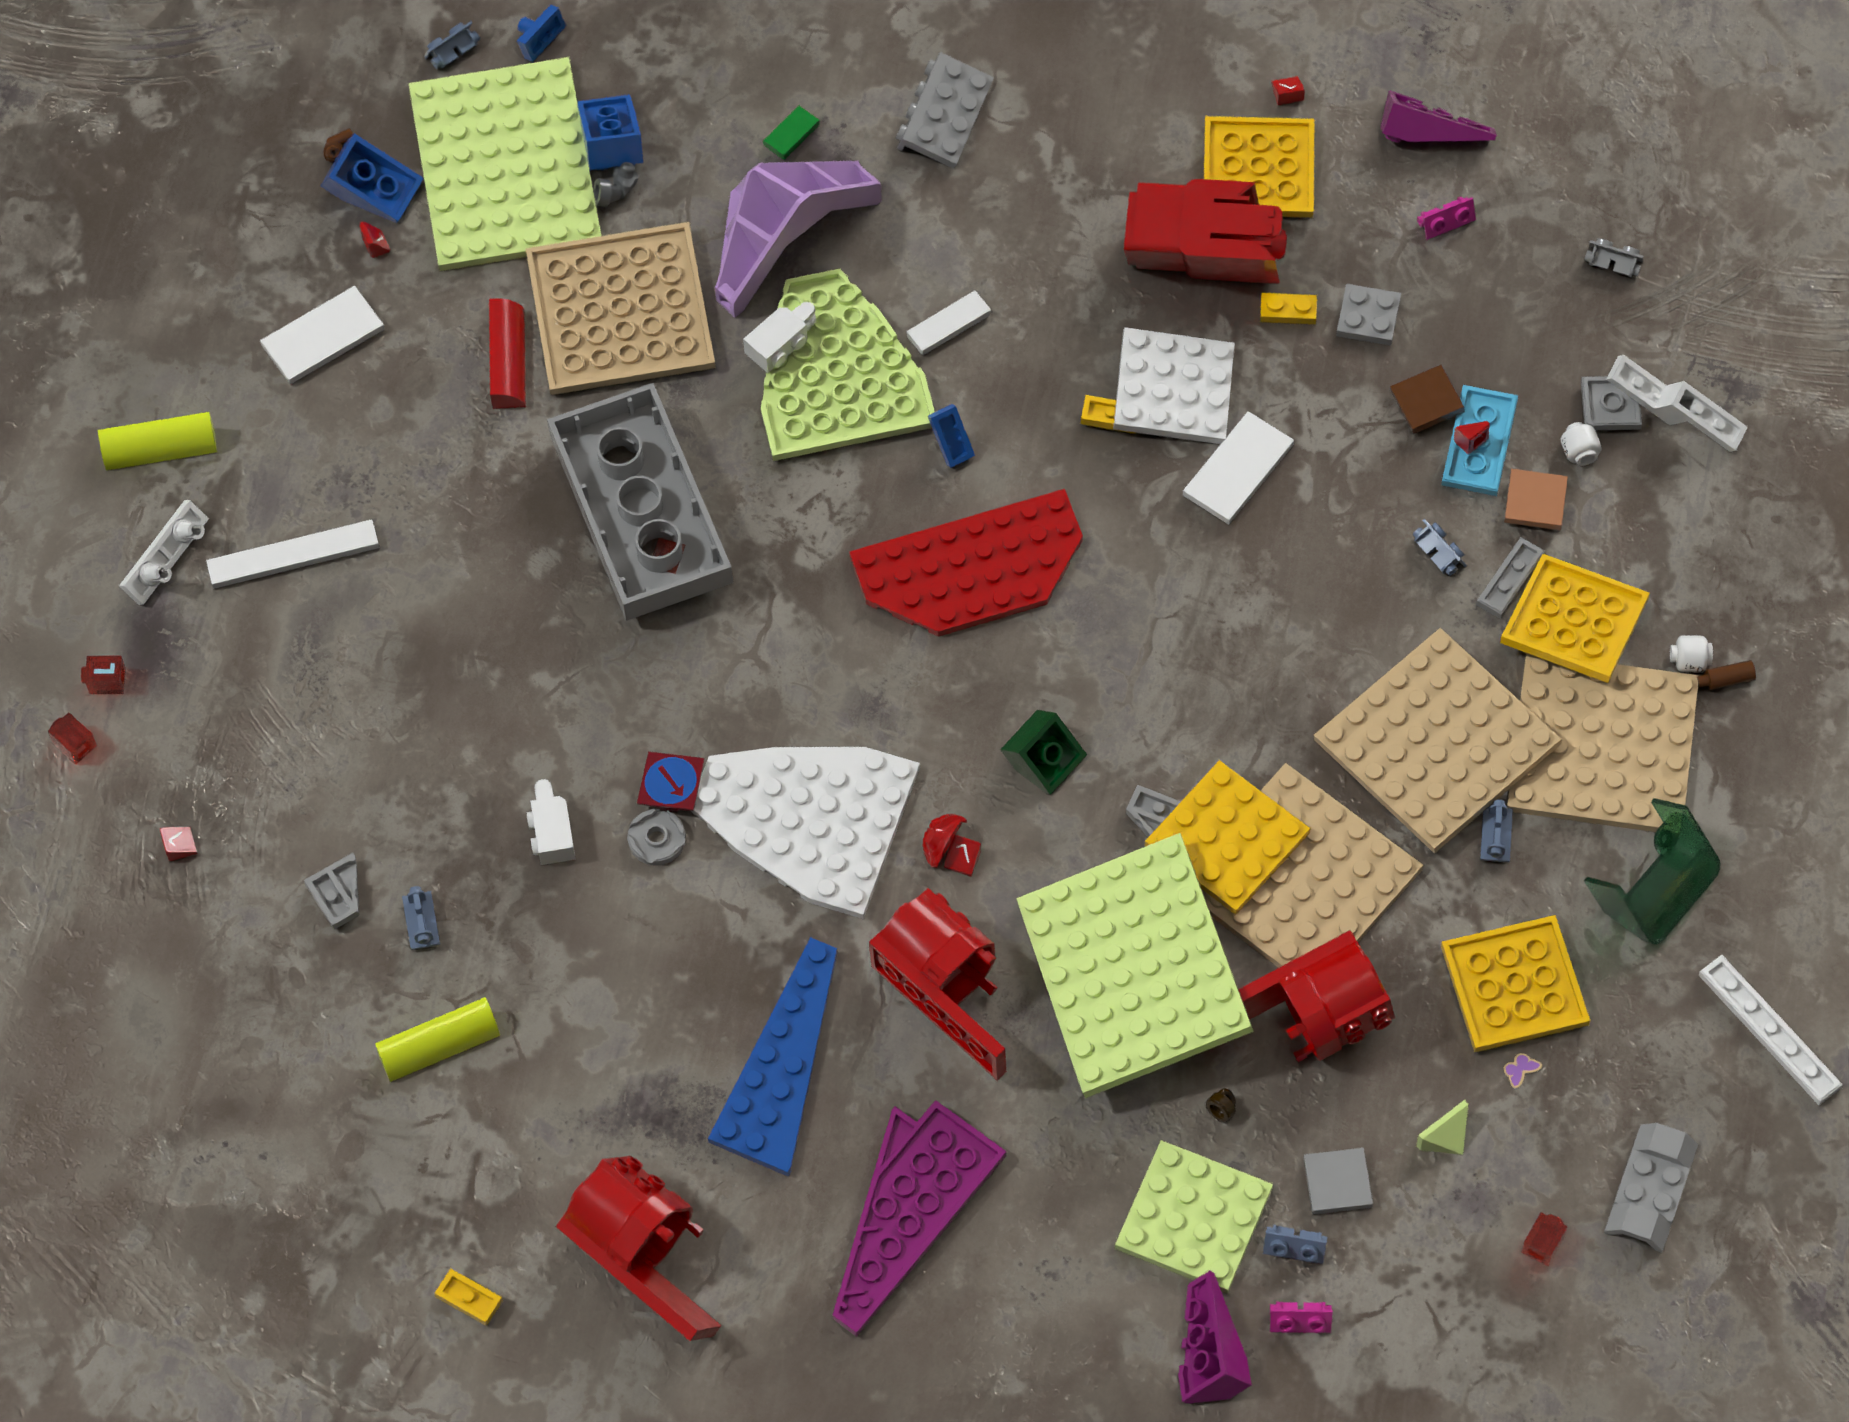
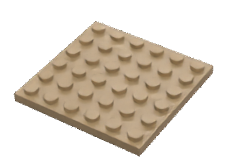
[526,222,716,395]
[1314,628,1562,854]
[1507,653,1699,836]
[1202,763,1423,968]

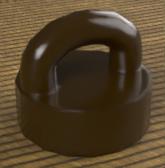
[1206,1088,1236,1122]

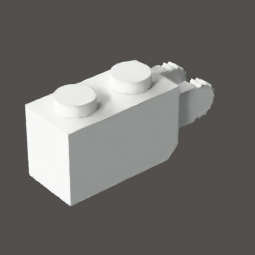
[743,302,816,373]
[526,779,576,865]

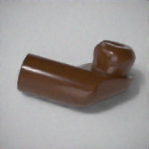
[323,128,353,162]

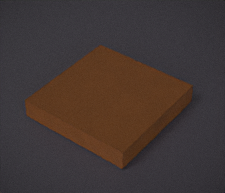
[1390,365,1465,434]

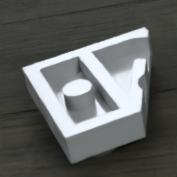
[1126,785,1181,837]
[304,853,359,930]

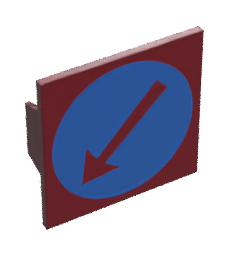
[637,752,705,813]

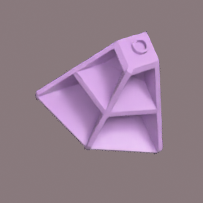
[715,161,881,318]

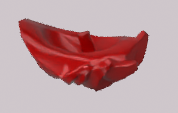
[922,814,967,868]

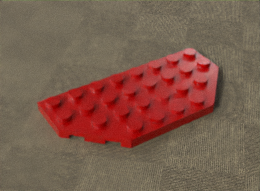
[849,489,1083,637]

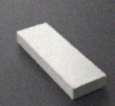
[907,290,991,356]

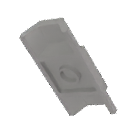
[1604,1123,1698,1253]

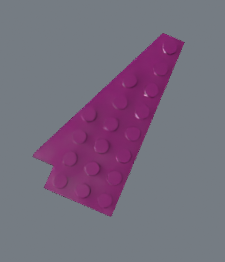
[832,1100,1007,1337]

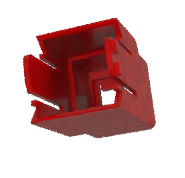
[1124,179,1287,284]

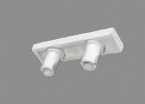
[119,500,209,605]

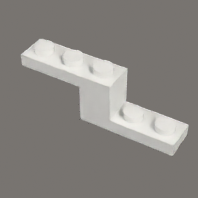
[1606,355,1748,452]

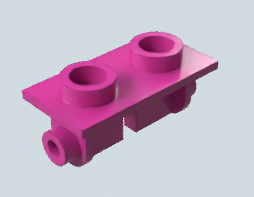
[1417,197,1476,240]
[1270,1301,1332,1333]

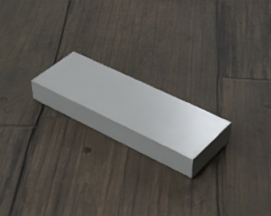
[1476,537,1545,619]

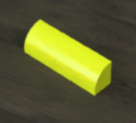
[98,412,217,470]
[375,997,500,1082]

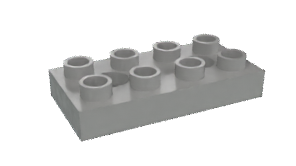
[547,383,733,621]

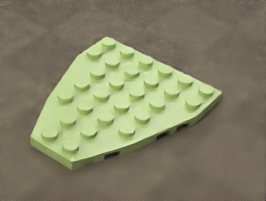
[761,269,935,461]

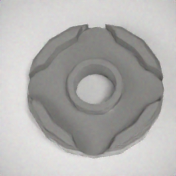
[627,809,686,865]

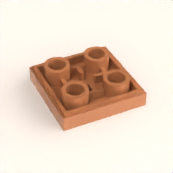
[1504,469,1568,530]

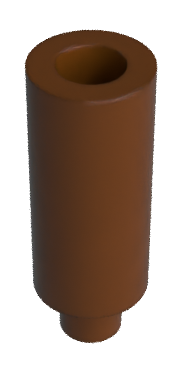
[1697,660,1756,690]

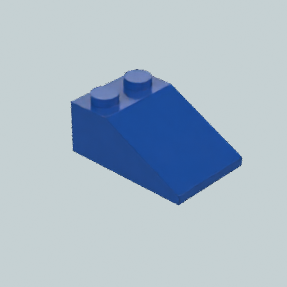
[577,95,644,170]
[320,133,424,223]

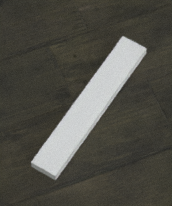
[206,519,379,589]
[1699,955,1843,1105]

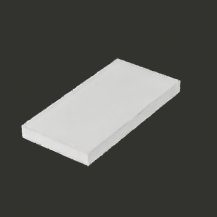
[260,286,385,385]
[1183,411,1294,525]

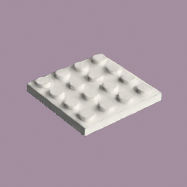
[1113,327,1235,444]

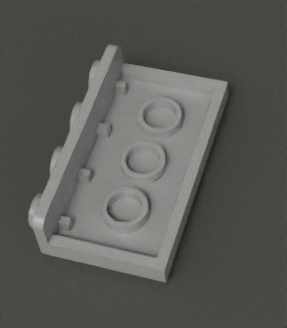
[895,52,994,169]

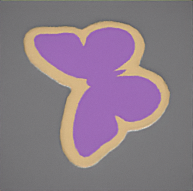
[1504,1053,1542,1088]

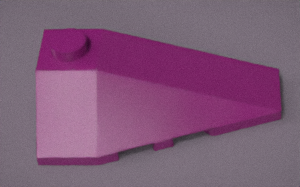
[1381,90,1497,142]
[1178,1270,1252,1404]

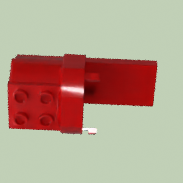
[869,888,1007,1081]
[1238,930,1395,1062]
[555,1156,721,1341]

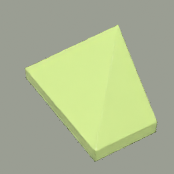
[1417,1100,1468,1155]

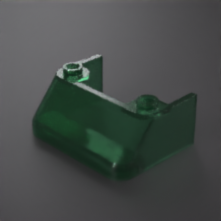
[1584,798,1721,944]

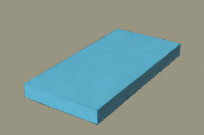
[1441,385,1518,496]

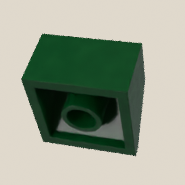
[1000,710,1087,795]

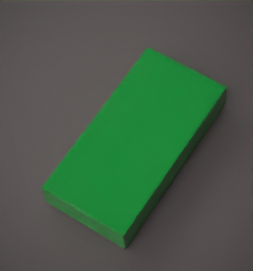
[763,105,820,160]

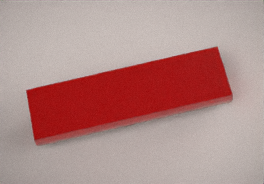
[489,298,526,409]

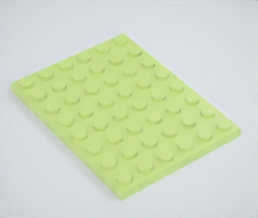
[409,57,601,271]
[1016,833,1254,1098]

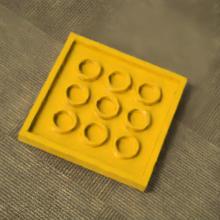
[1204,116,1314,218]
[1500,554,1650,683]
[1145,760,1310,915]
[1441,915,1590,1052]

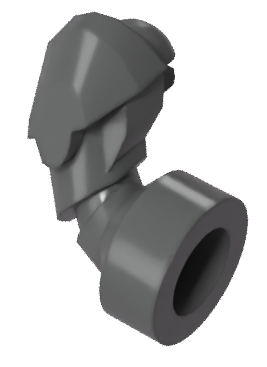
[593,162,639,207]

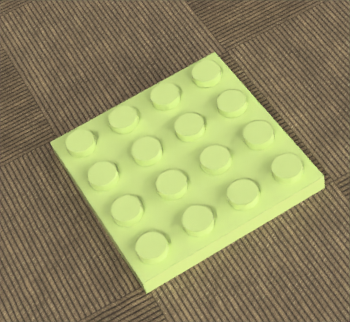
[1115,1140,1273,1294]

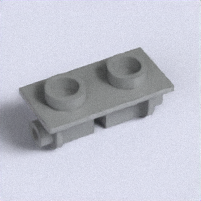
[1584,238,1644,277]

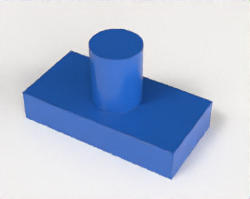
[517,4,566,62]
[928,404,975,468]

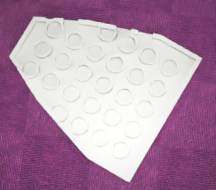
[691,747,920,919]

